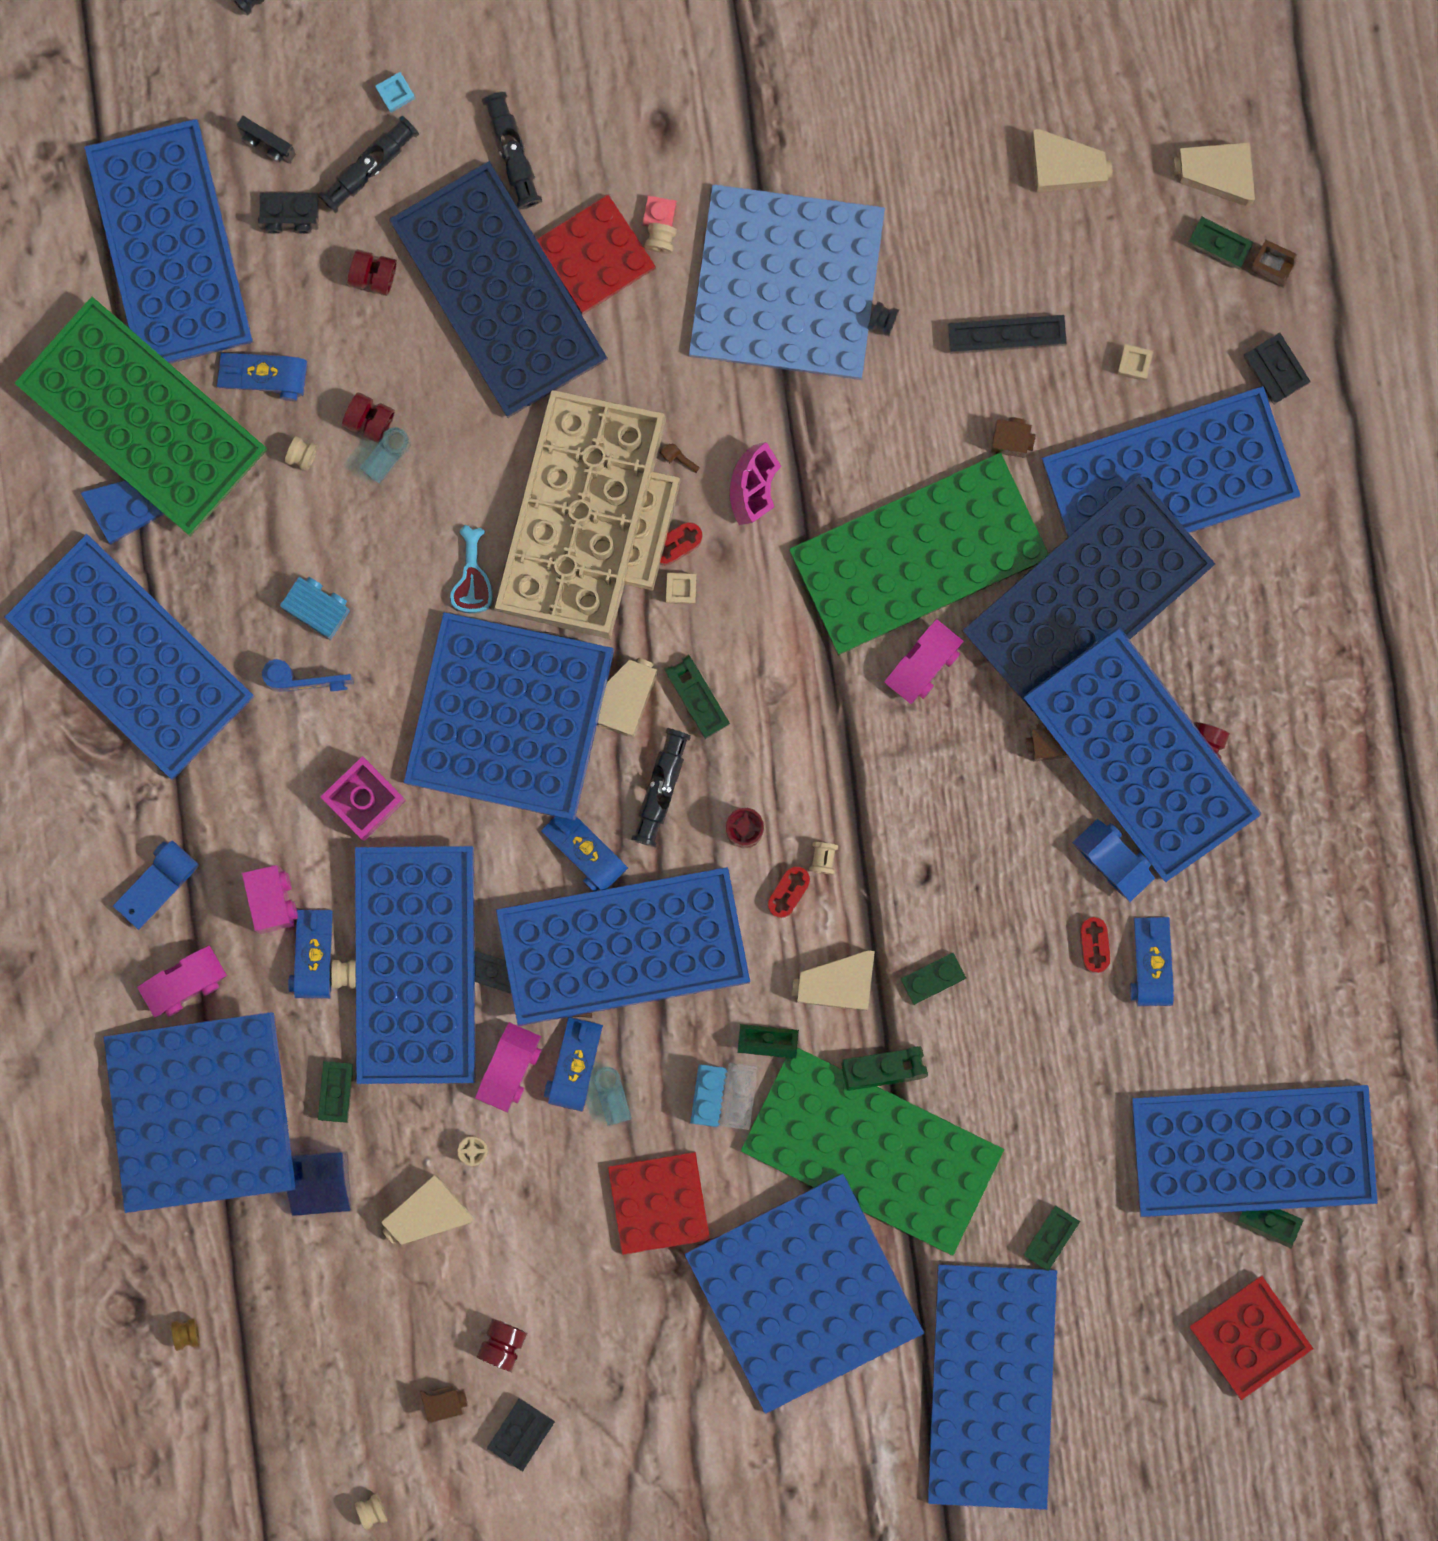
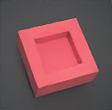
[643,195,677,227]

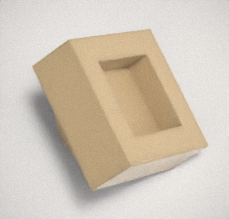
[1118,344,1153,381]
[666,573,697,604]

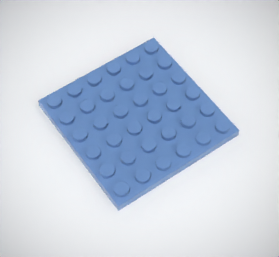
[689,185,885,380]

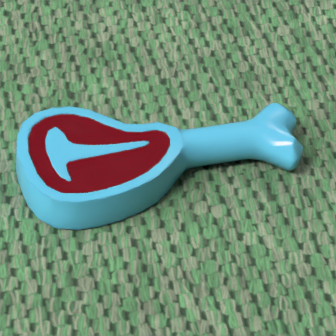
[450,525,493,614]

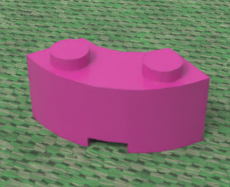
[730,442,782,525]
[884,619,964,704]
[137,945,227,1018]
[475,1022,542,1113]

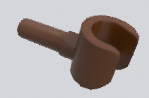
[660,444,700,473]

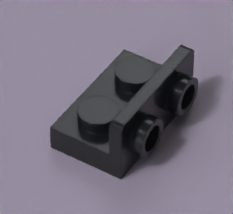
[258,193,319,234]

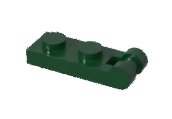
[664,654,730,739]
[841,1046,928,1091]

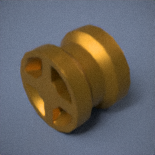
[171,1318,200,1351]

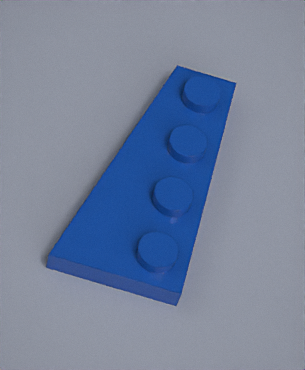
[81,481,164,545]

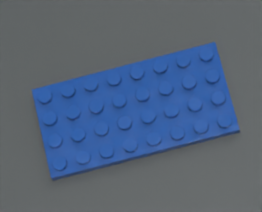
[84,119,254,363]
[1042,386,1301,537]
[5,534,255,780]
[1024,626,1261,883]
[355,846,476,1084]
[496,867,750,1026]
[1132,1085,1378,1217]
[928,1264,1057,1510]

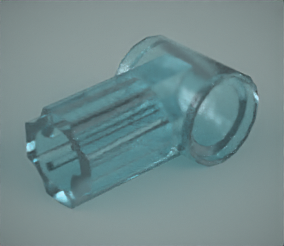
[360,427,411,484]
[594,1066,632,1126]

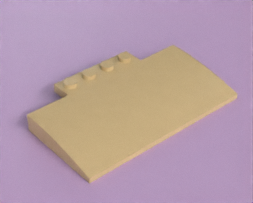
[495,390,681,639]

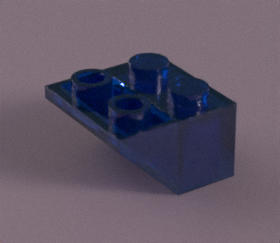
[287,1152,352,1216]

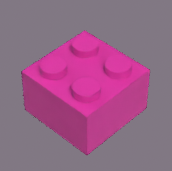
[321,756,406,841]
[242,865,298,934]

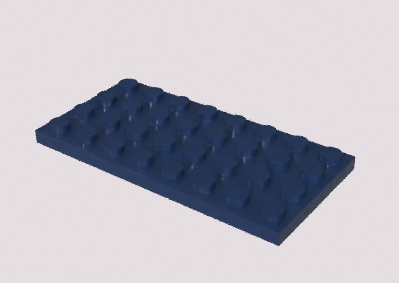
[389,161,608,418]
[962,476,1215,719]

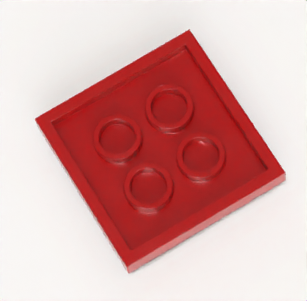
[537,194,656,315]
[608,1152,710,1255]
[1188,1275,1314,1400]

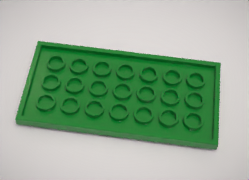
[14,296,268,537]
[789,452,1049,656]
[741,1047,1005,1256]

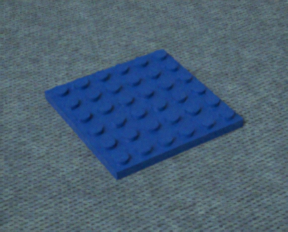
[404,612,615,821]
[104,1012,296,1213]
[685,1173,924,1414]

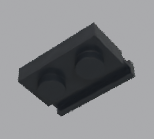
[237,115,296,164]
[1243,333,1311,405]
[487,1398,555,1472]

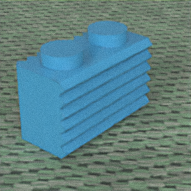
[280,576,350,640]
[690,1064,728,1127]

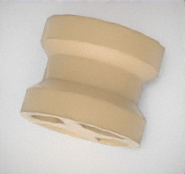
[644,223,677,254]
[285,436,318,472]
[332,960,356,989]
[457,1136,488,1166]
[355,1494,388,1530]

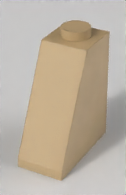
[1031,129,1112,193]
[1173,143,1255,206]
[597,658,657,739]
[792,951,874,1011]
[381,1175,475,1245]

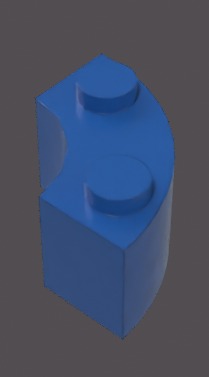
[1072,818,1155,902]

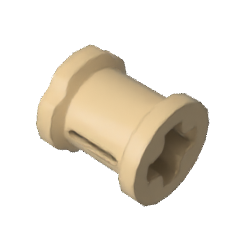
[809,842,838,875]

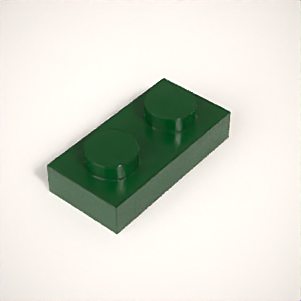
[1188,216,1253,270]
[901,952,967,1005]
[737,1024,799,1059]
[318,1061,354,1123]
[1023,1205,1081,1271]
[1237,1209,1304,1249]

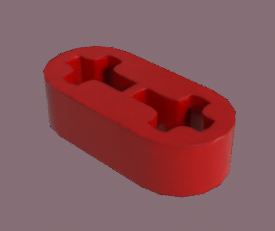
[660,522,702,565]
[768,866,810,918]
[1080,917,1110,973]

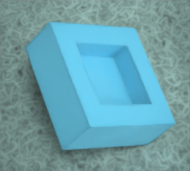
[375,72,415,113]

